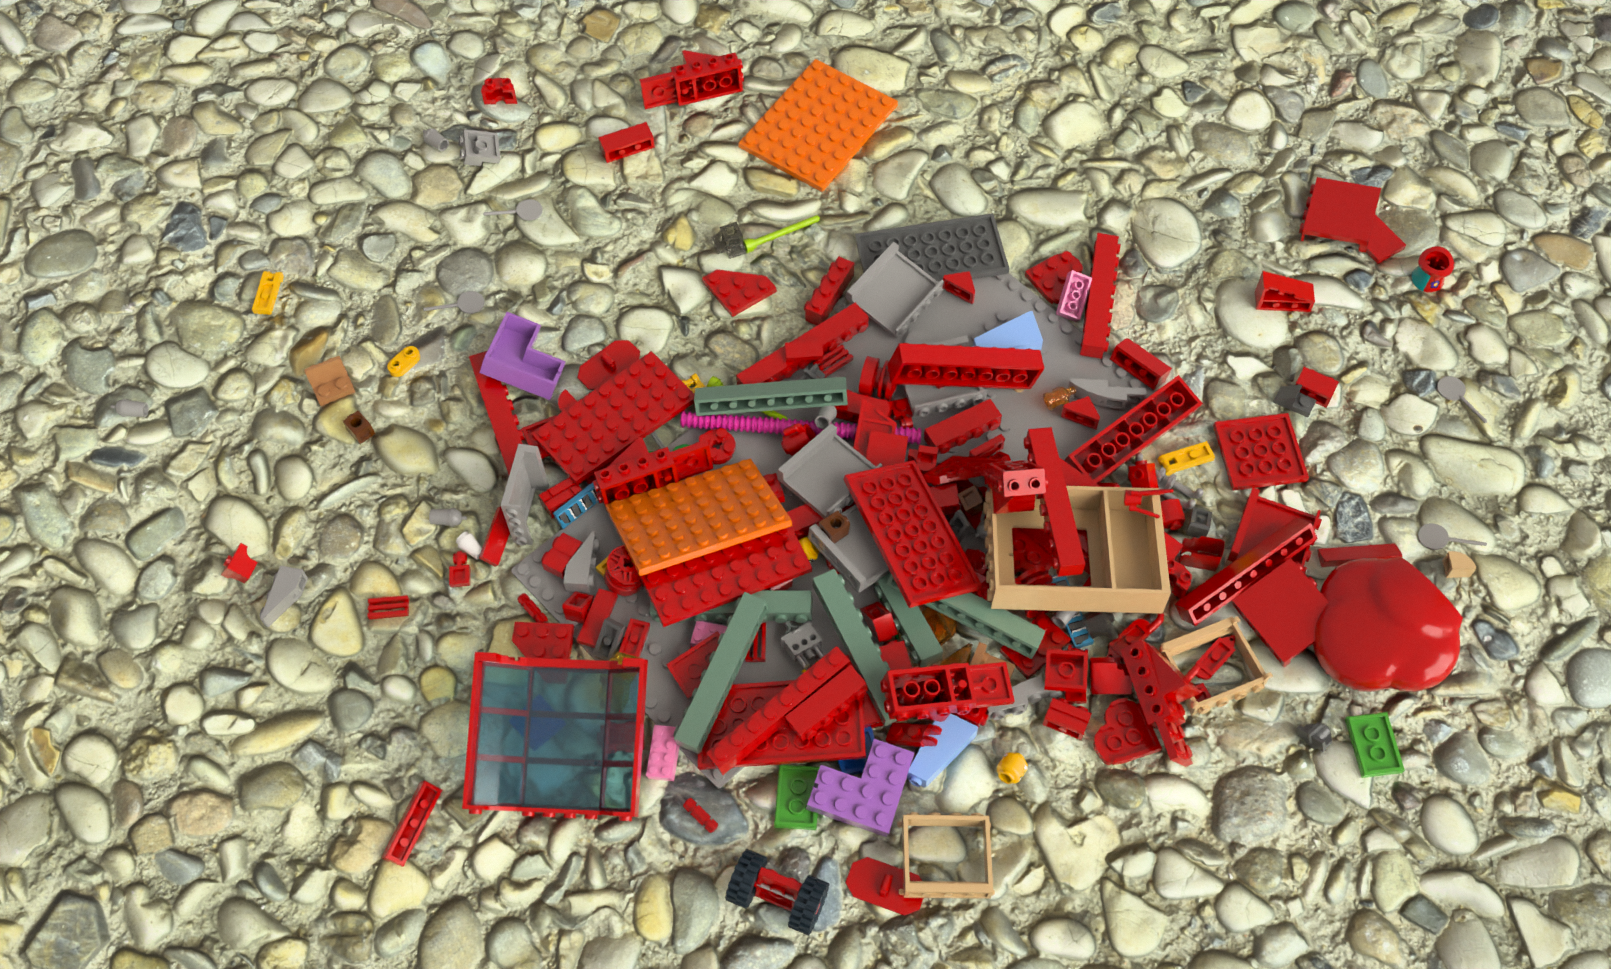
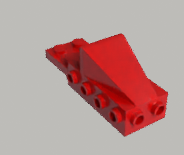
[639,50,744,109]
[593,437,713,513]
[979,460,1048,514]
[1120,639,1201,767]
[880,662,1015,722]

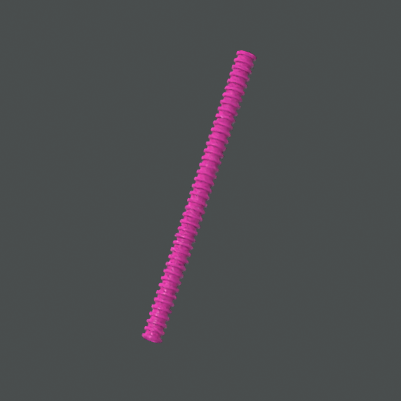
[680,411,922,445]

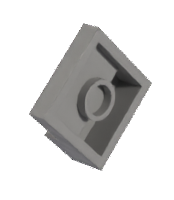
[458,129,500,166]

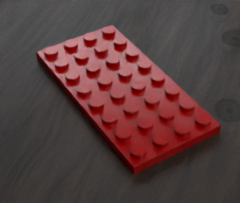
[531,351,695,485]
[843,460,982,608]
[640,526,813,627]
[696,675,866,770]

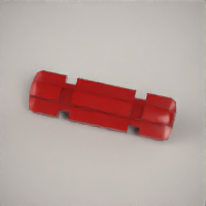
[517,593,548,623]
[683,798,719,833]

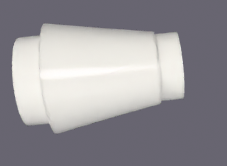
[456,531,482,560]

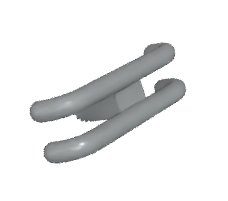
[1127,453,1203,510]

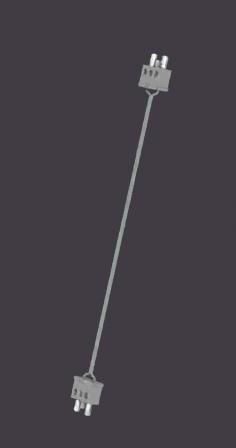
[650,431,826,669]

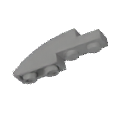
[1068,377,1146,410]
[987,676,1064,720]

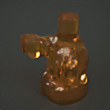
[1043,386,1076,411]

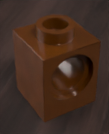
[343,410,375,445]
[957,485,985,516]
[818,510,850,544]

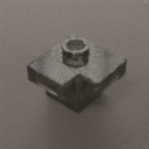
[711,222,746,259]
[1082,612,1119,641]

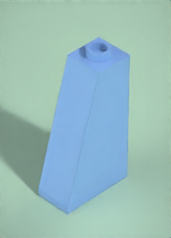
[971,311,1043,351]
[907,713,978,788]

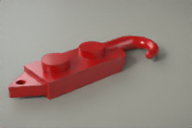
[1107,613,1164,661]
[1185,635,1236,695]

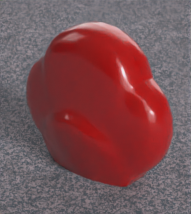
[1313,557,1463,692]

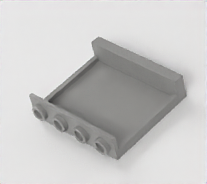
[846,242,944,338]
[902,335,987,417]
[777,423,882,519]
[501,444,549,546]
[808,504,890,593]

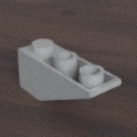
[563,531,600,593]
[260,566,308,627]

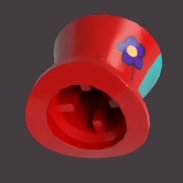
[1411,246,1454,292]

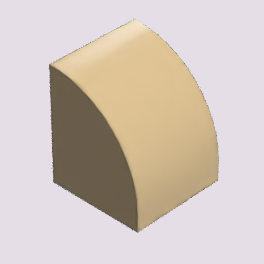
[1442,551,1476,578]

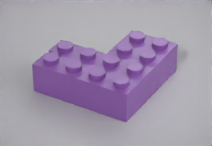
[480,312,566,400]
[806,739,914,837]

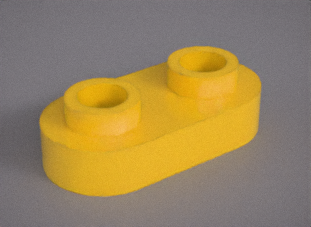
[387,346,420,377]

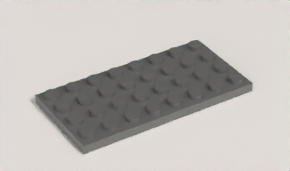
[855,213,1010,282]

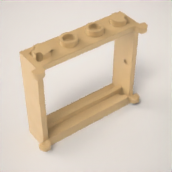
[1158,616,1273,715]
[897,812,995,899]

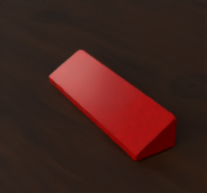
[1317,543,1403,568]
[381,780,442,867]

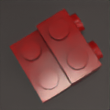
[1044,648,1088,693]

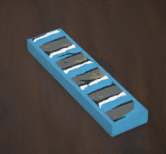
[553,482,599,529]
[1052,575,1094,649]

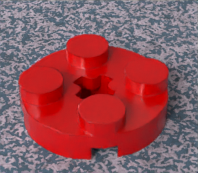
[699,428,736,465]

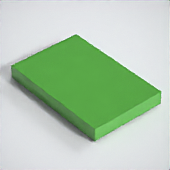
[1345,712,1405,778]
[774,765,820,830]

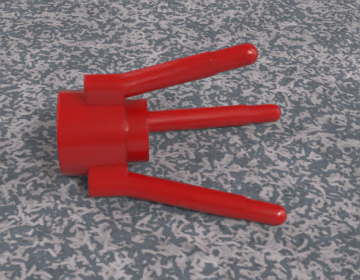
[1124,489,1174,518]

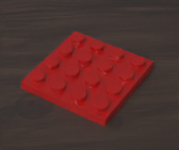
[1213,413,1309,491]

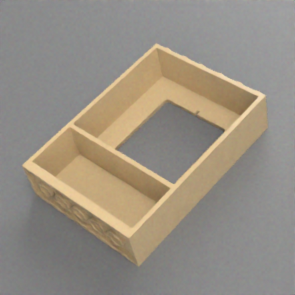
[983,486,1171,614]

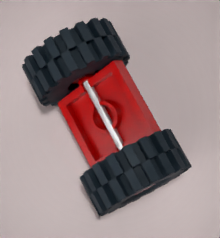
[725,849,830,936]

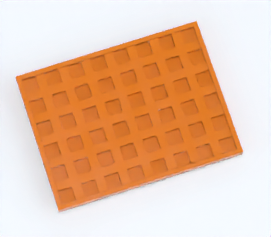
[738,59,898,192]
[605,458,792,576]

